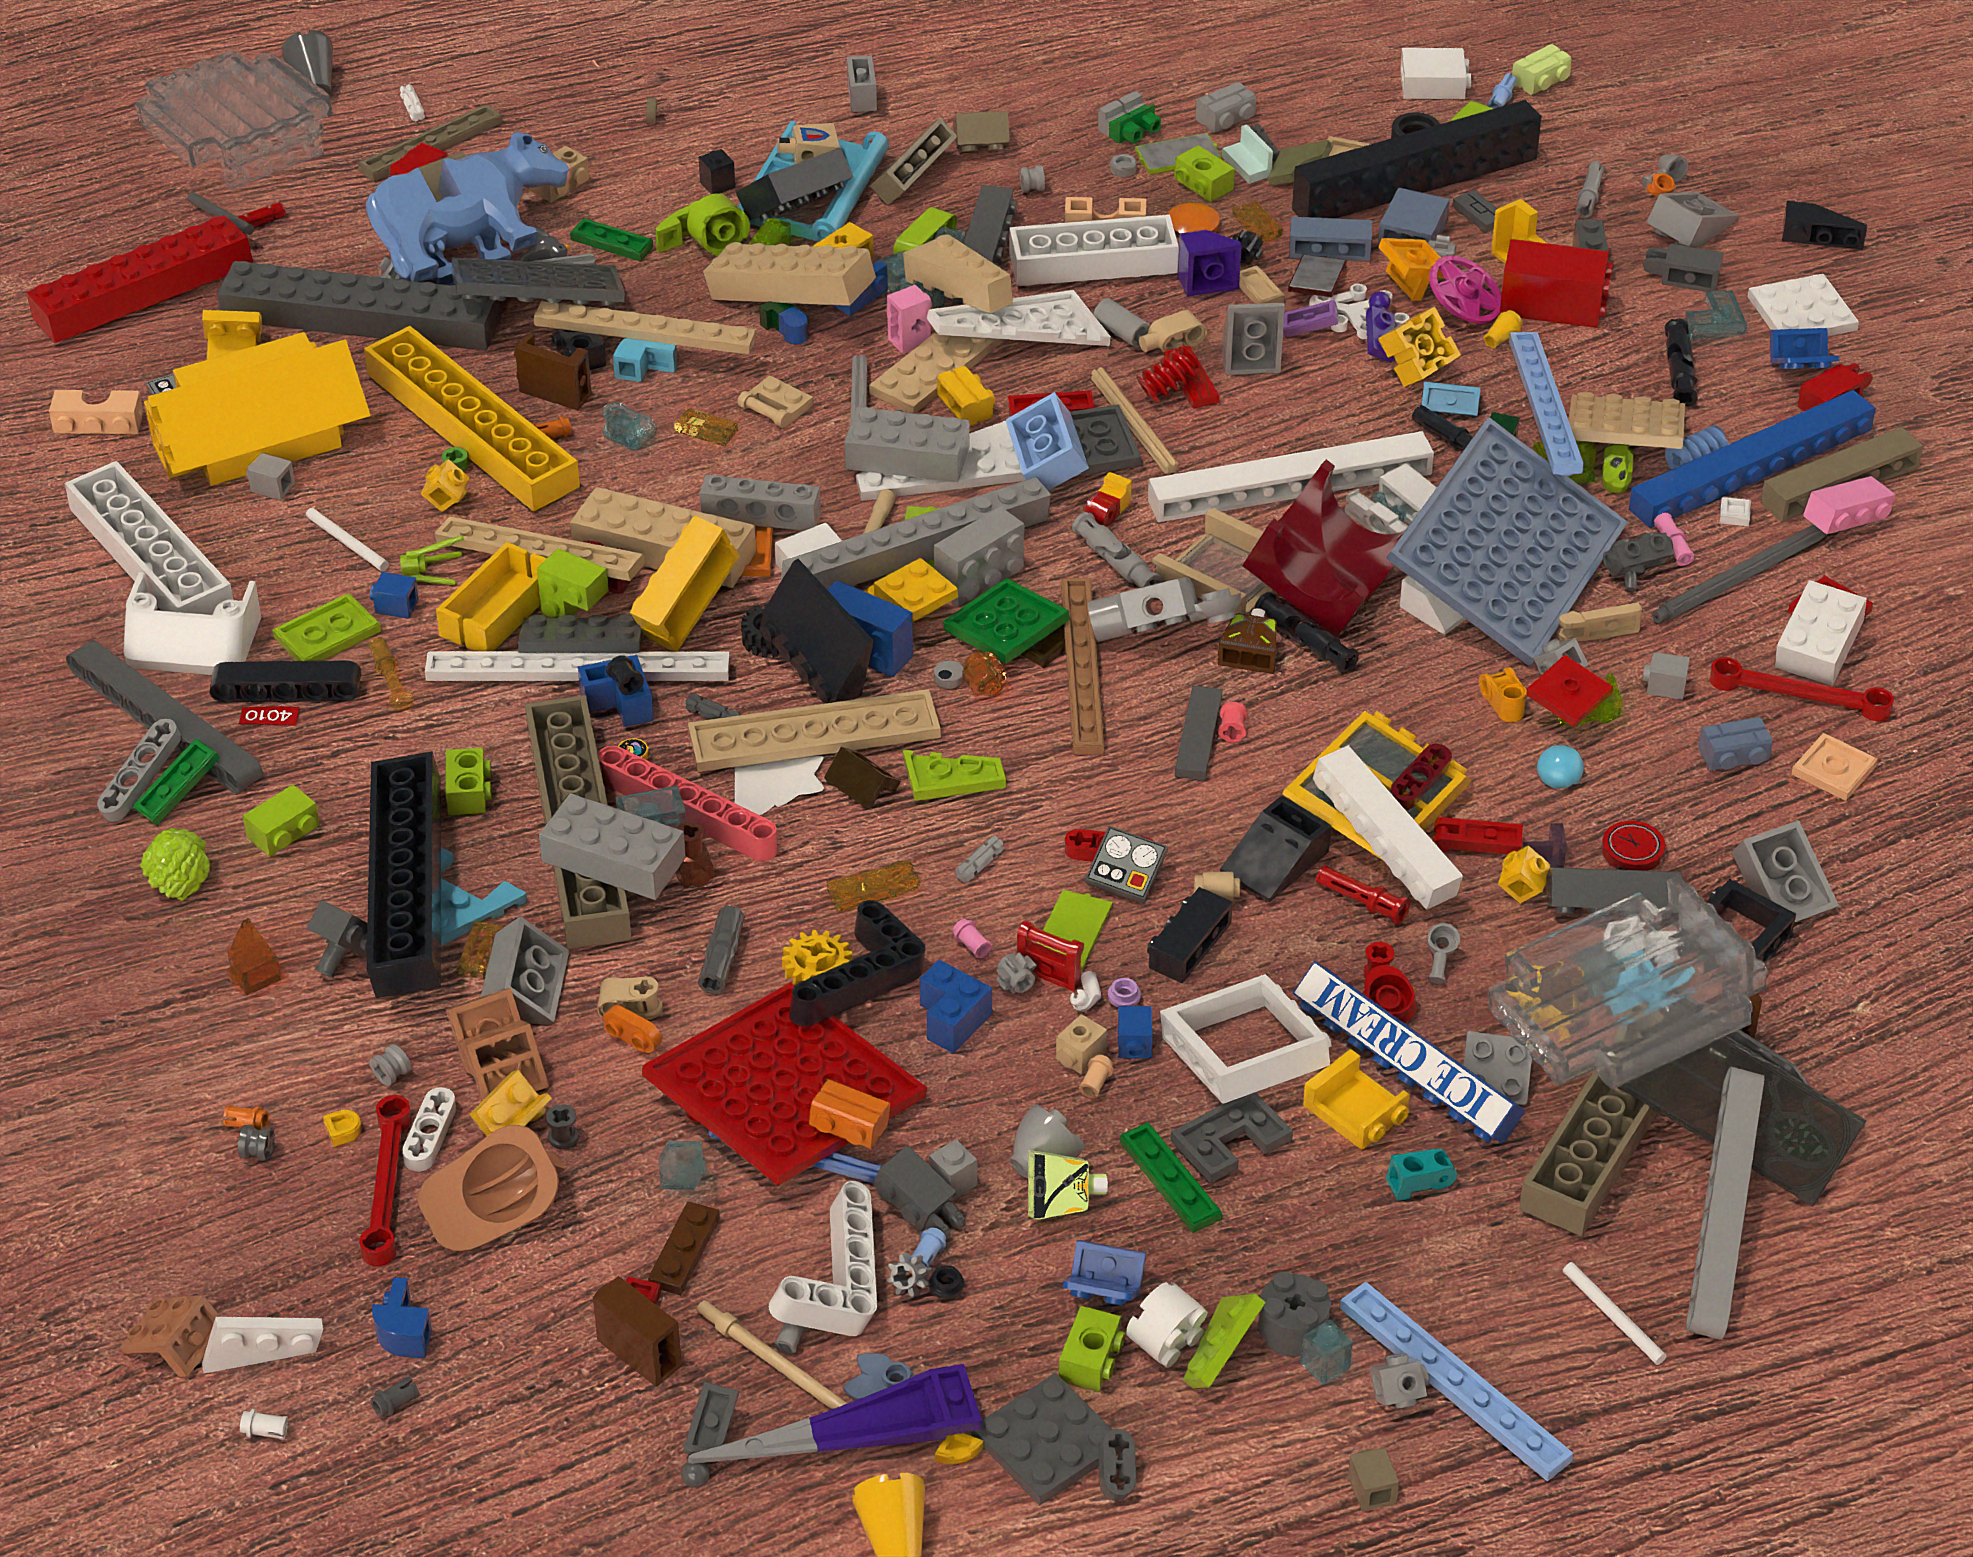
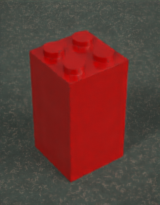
[1499,239,1613,328]

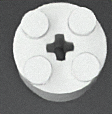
[1126,1281,1208,1368]

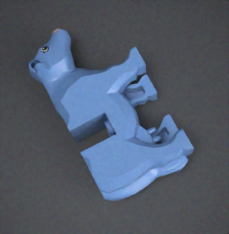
[366,131,571,286]

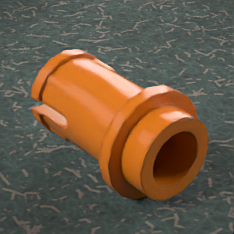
[534,416,572,439]
[223,1105,269,1130]

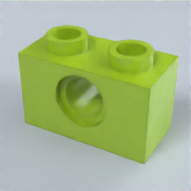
[1174,145,1235,202]
[1059,1306,1126,1392]

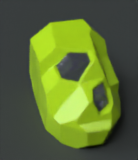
[1602,444,1634,494]

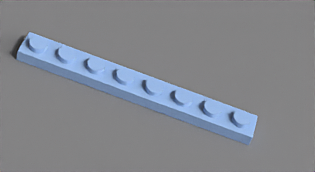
[1340,1281,1574,1482]

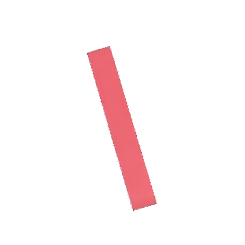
[598,746,778,861]

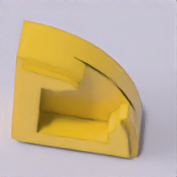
[935,1433,984,1465]

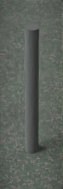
[188,192,254,235]

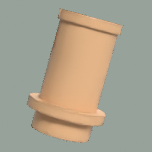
[1079,1055,1113,1098]

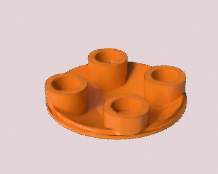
[1167,202,1220,237]

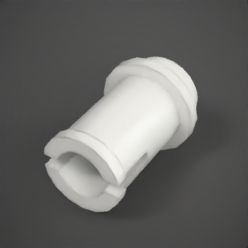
[240,1408,288,1440]

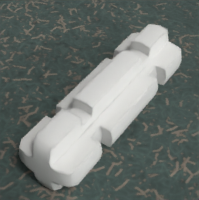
[400,84,425,122]

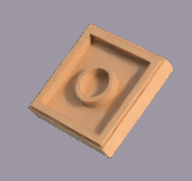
[1791,733,1878,801]

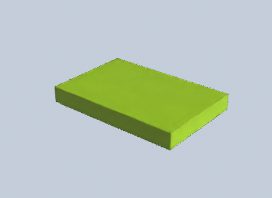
[272,593,382,661]

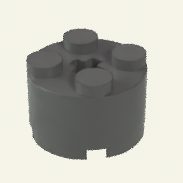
[1258,1271,1331,1356]

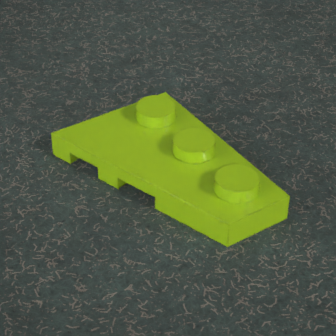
[903,750,1006,801]
[1183,1293,1266,1389]

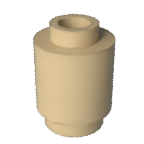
[1194,872,1240,904]

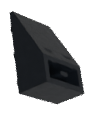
[1220,795,1331,902]

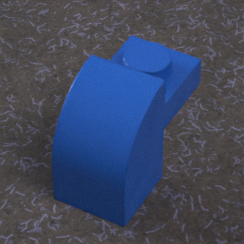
[372,1277,432,1358]

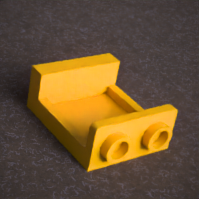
[1303,1049,1410,1150]

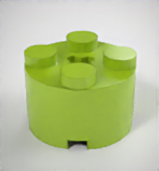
[687,194,750,256]

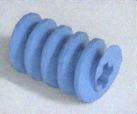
[1665,425,1729,470]

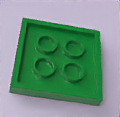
[943,578,1070,664]

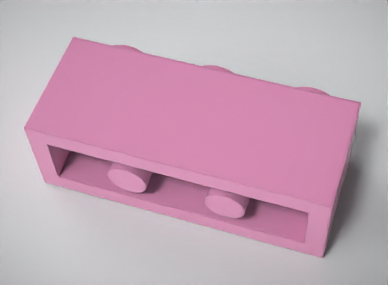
[1803,476,1896,534]

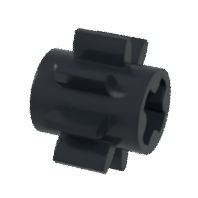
[1232,230,1263,265]

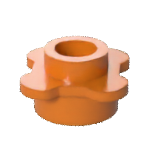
[1646,173,1676,197]

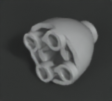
[1009,1104,1085,1178]

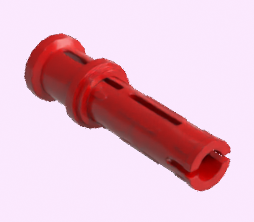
[1316,865,1411,925]

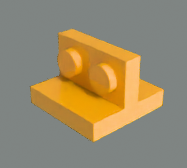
[1378,238,1445,301]

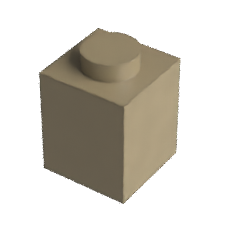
[1348,1447,1399,1512]

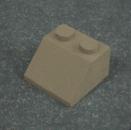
[953,111,1010,153]

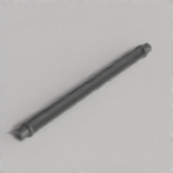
[1652,524,1827,623]

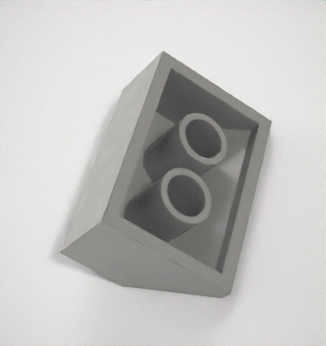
[481,916,569,1025]

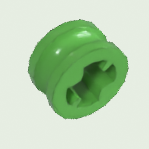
[442,447,469,472]

